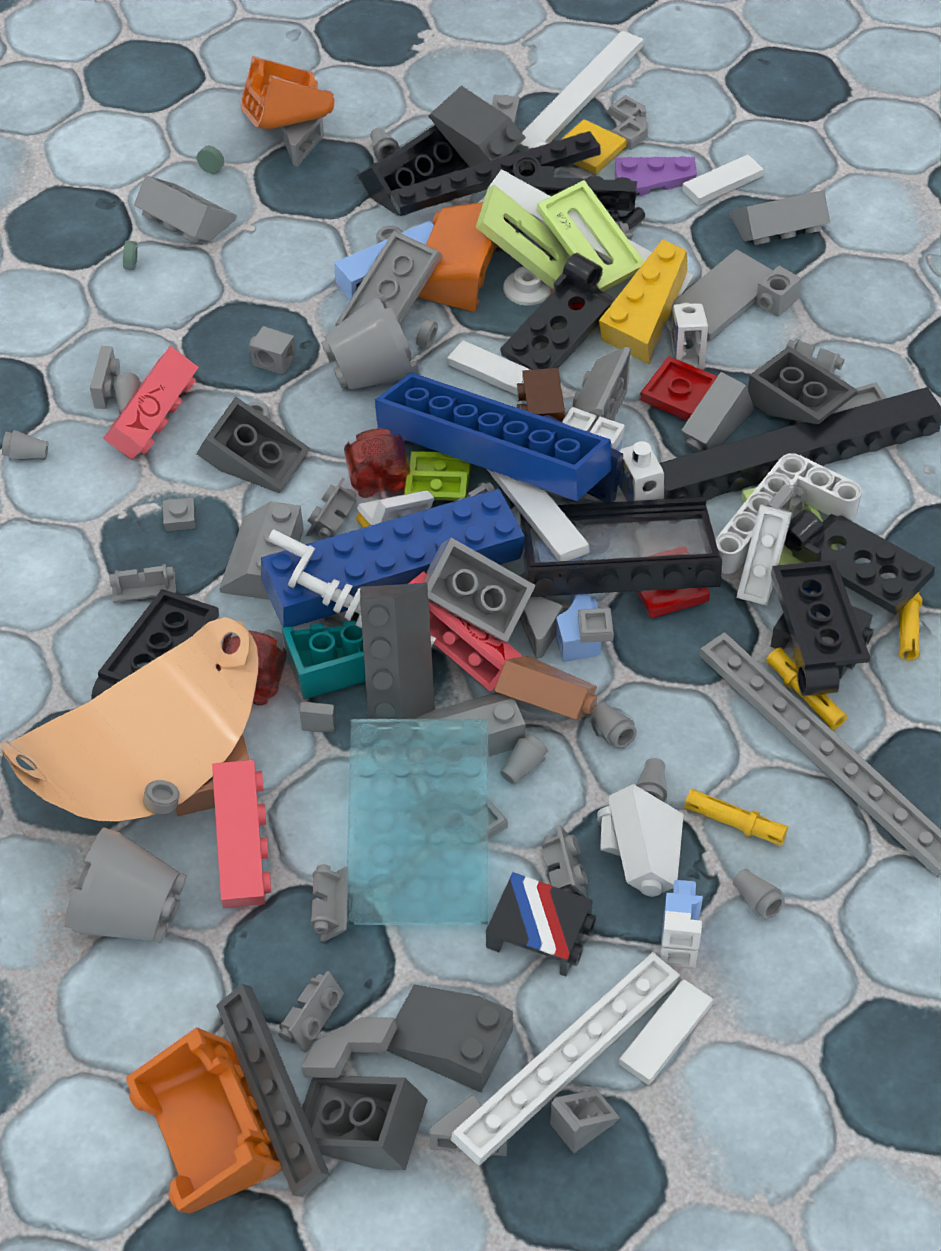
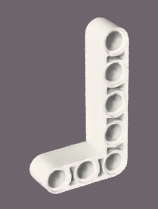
[716,454,862,574]

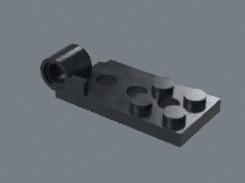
[513,155,637,211]
[500,253,615,370]
[784,510,935,615]
[771,560,870,696]
[91,589,219,699]

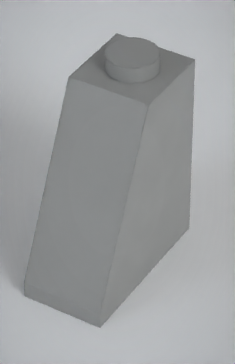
[681,372,755,452]

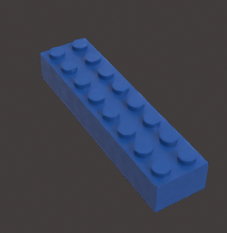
[375,372,611,501]
[261,489,525,627]

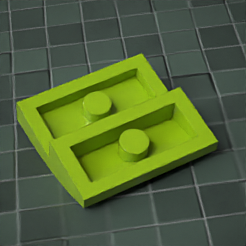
[404,451,471,501]

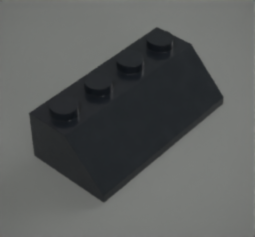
[357,123,469,216]

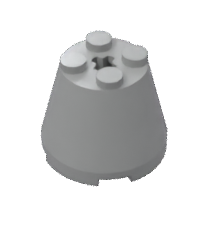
[321,293,419,390]
[65,828,187,943]

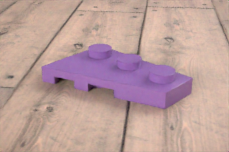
[615,156,697,196]

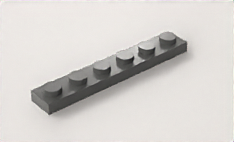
[216,984,330,1197]

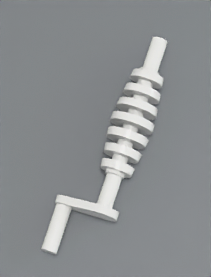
[267,529,436,647]

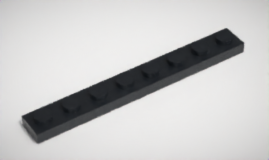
[390,131,601,216]

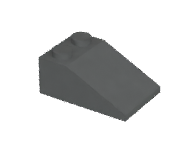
[428,85,526,167]
[748,346,858,424]
[196,396,310,493]
[386,984,513,1093]
[302,1076,428,1170]

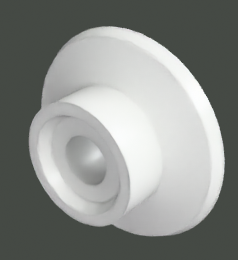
[503,266,552,305]

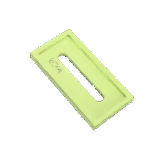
[537,180,644,292]
[476,184,570,288]

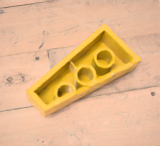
[599,239,688,364]

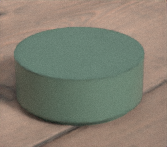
[197,145,224,174]
[123,240,138,269]

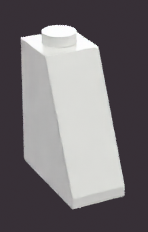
[609,784,684,897]

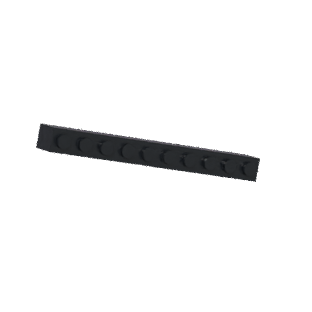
[659,387,941,500]

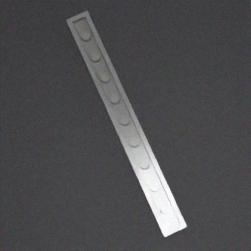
[699,632,941,877]

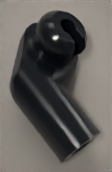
[608,207,645,230]

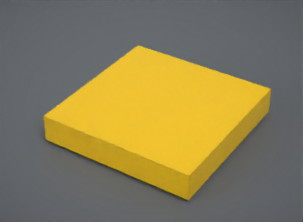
[562,119,627,174]

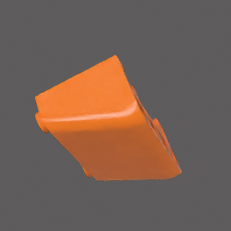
[241,56,335,130]
[418,202,508,312]
[125,1027,282,1214]

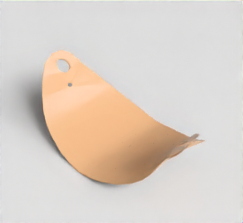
[0,617,258,822]

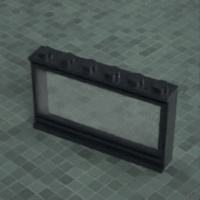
[520,497,722,597]

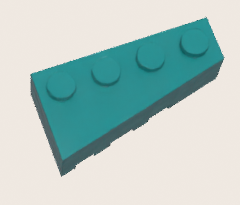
[281,620,366,700]

